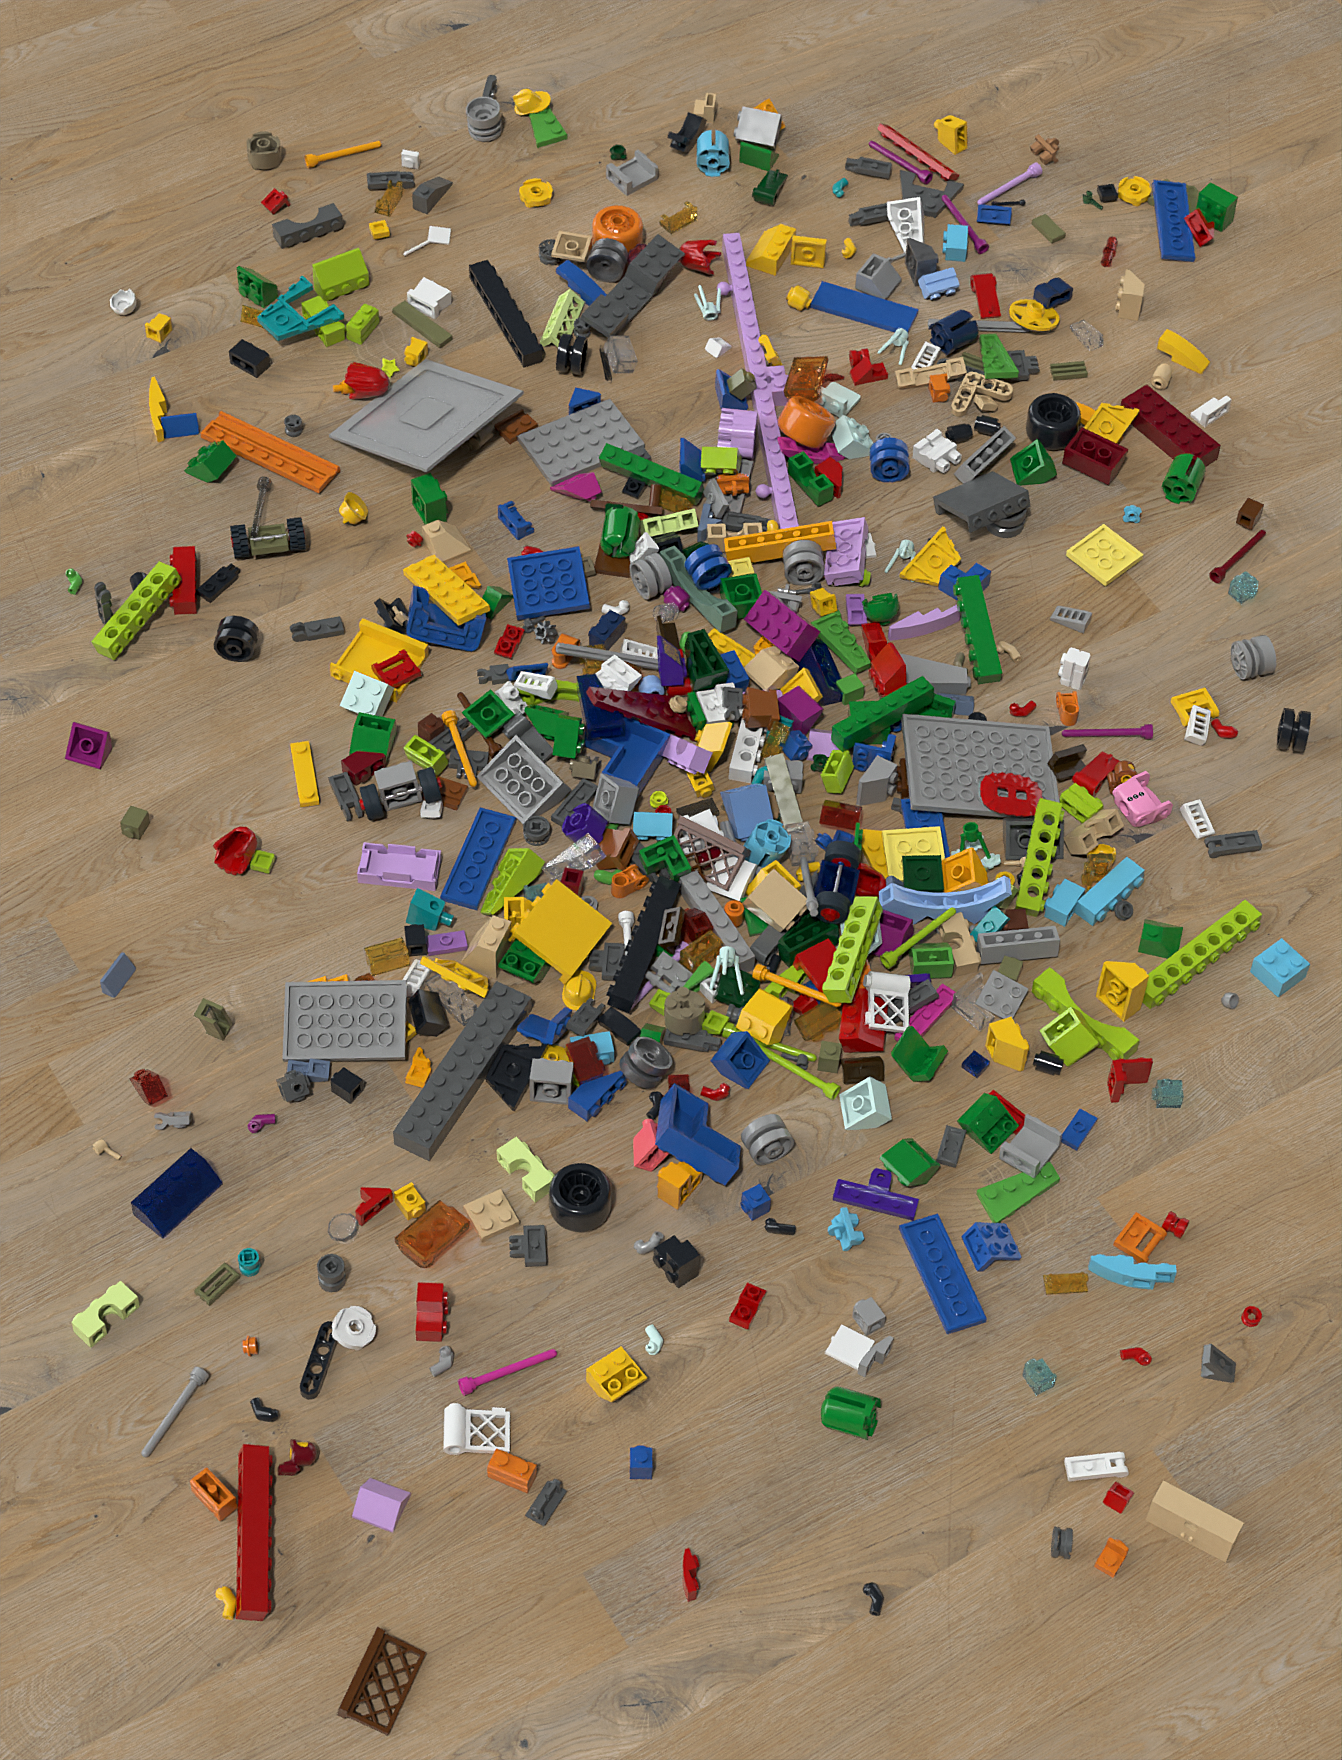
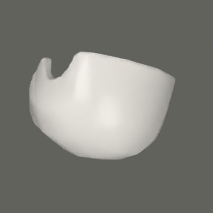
[110,289,136,315]

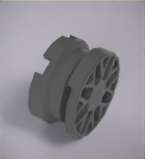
[539,239,562,265]
[523,816,550,846]
[1051,1526,1073,1559]

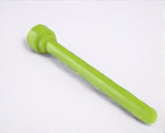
[880,907,956,969]
[722,1022,817,1062]
[758,1044,841,1100]

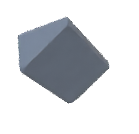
[937,693,974,716]
[100,952,136,998]

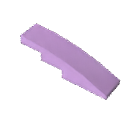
[888,605,961,641]

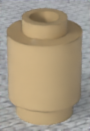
[1151,364,1173,389]

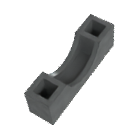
[272,203,343,249]

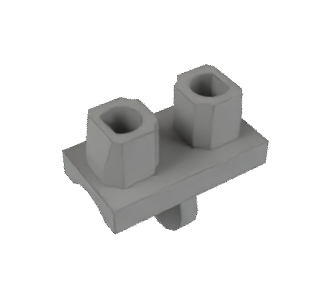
[769,584,802,612]

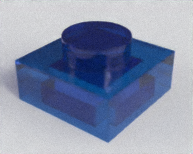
[961,1050,990,1078]

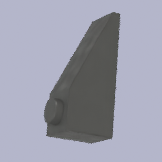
[412,176,453,214]

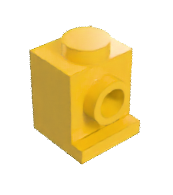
[145,313,172,343]
[404,337,428,367]
[810,588,837,616]
[687,770,715,798]
[394,1182,426,1220]

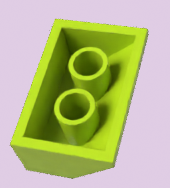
[312,248,369,301]

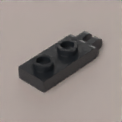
[196,563,241,603]

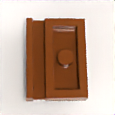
[494,409,538,444]
[422,775,468,811]

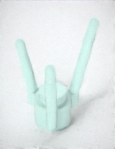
[694,285,721,321]
[878,328,909,365]
[884,540,916,582]
[709,946,744,995]

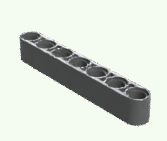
[750,862,837,965]

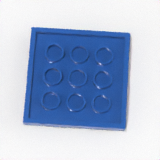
[507,546,590,620]

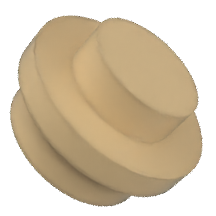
[669,695,687,713]

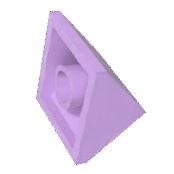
[807,728,840,761]
[352,1478,411,1533]

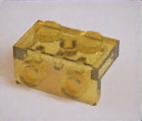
[1081,853,1113,892]

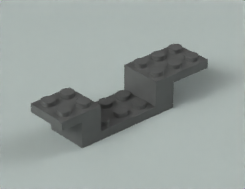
[581,234,685,340]

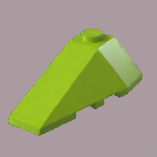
[480,848,545,915]

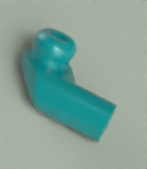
[832,178,848,198]

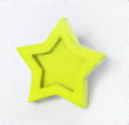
[381,358,400,378]

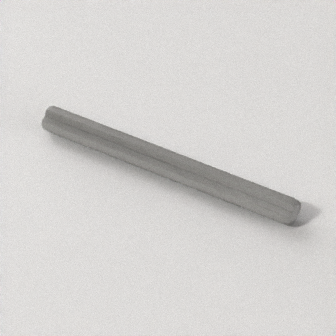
[928,319,1030,333]
[556,643,658,670]

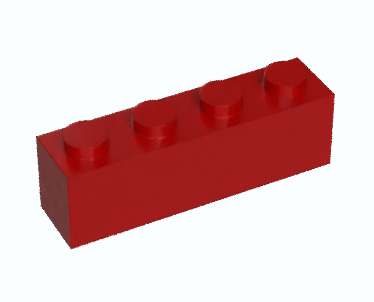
[169,546,197,615]

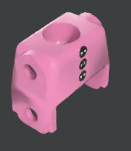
[1112,771,1173,827]

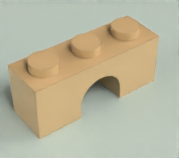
[706,523,762,552]
[1063,809,1124,854]
[937,912,981,976]

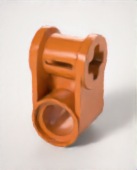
[552,633,580,669]
[1056,691,1079,726]
[611,864,649,898]

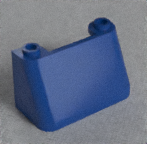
[406,585,486,651]

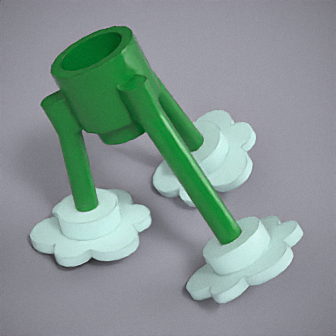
[951,822,1001,869]

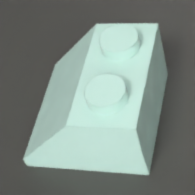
[839,1077,892,1130]

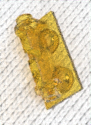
[240,305,265,329]
[659,488,693,513]
[760,721,790,758]
[1043,1272,1088,1295]

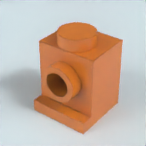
[928,373,950,403]

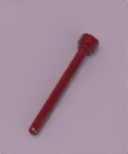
[1209,530,1266,583]

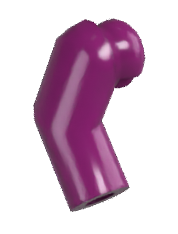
[247,1114,275,1133]

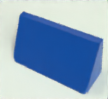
[161,413,199,439]
[506,663,548,681]

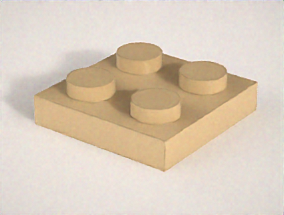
[463,1189,519,1242]

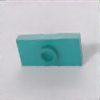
[970,905,1010,942]

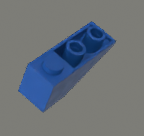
[568,1070,627,1121]

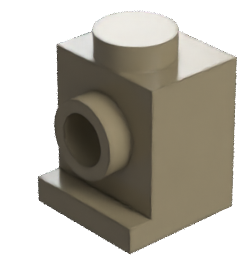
[569,755,599,780]

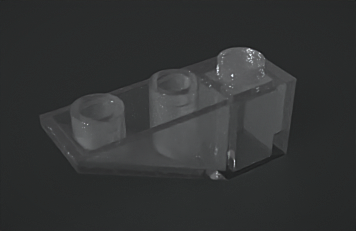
[541,833,606,882]

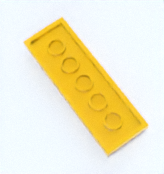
[403,555,490,626]

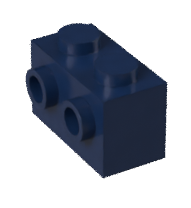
[588,610,625,651]

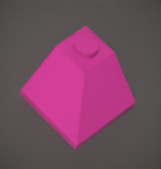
[550,472,601,501]

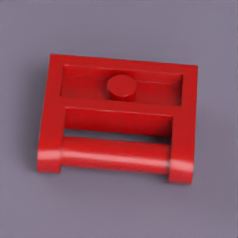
[371,649,421,688]

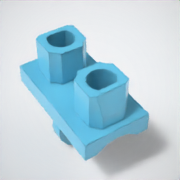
[827,1207,864,1251]

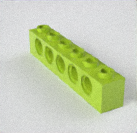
[91,561,181,660]
[1015,798,1064,917]
[822,896,883,1003]

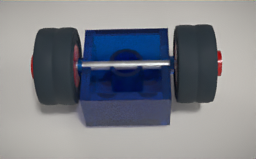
[813,841,861,924]

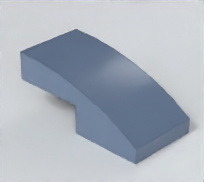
[286,1058,330,1082]

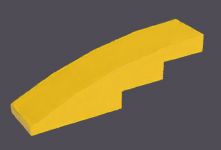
[149,377,167,442]

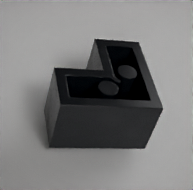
[653,1235,700,1288]

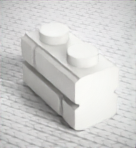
[1058,647,1091,690]

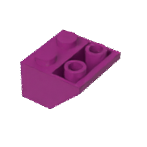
[870,909,914,963]

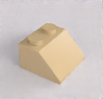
[744,646,799,692]

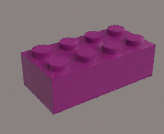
[744,590,821,662]

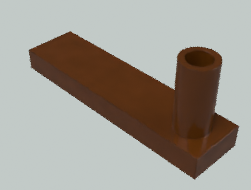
[590,484,663,515]

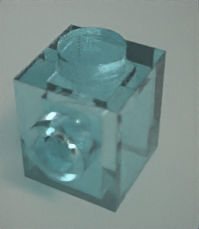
[1152,1079,1184,1108]

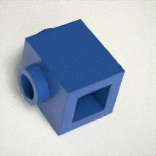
[778,730,813,761]
[740,1184,771,1221]
[630,1445,652,1479]

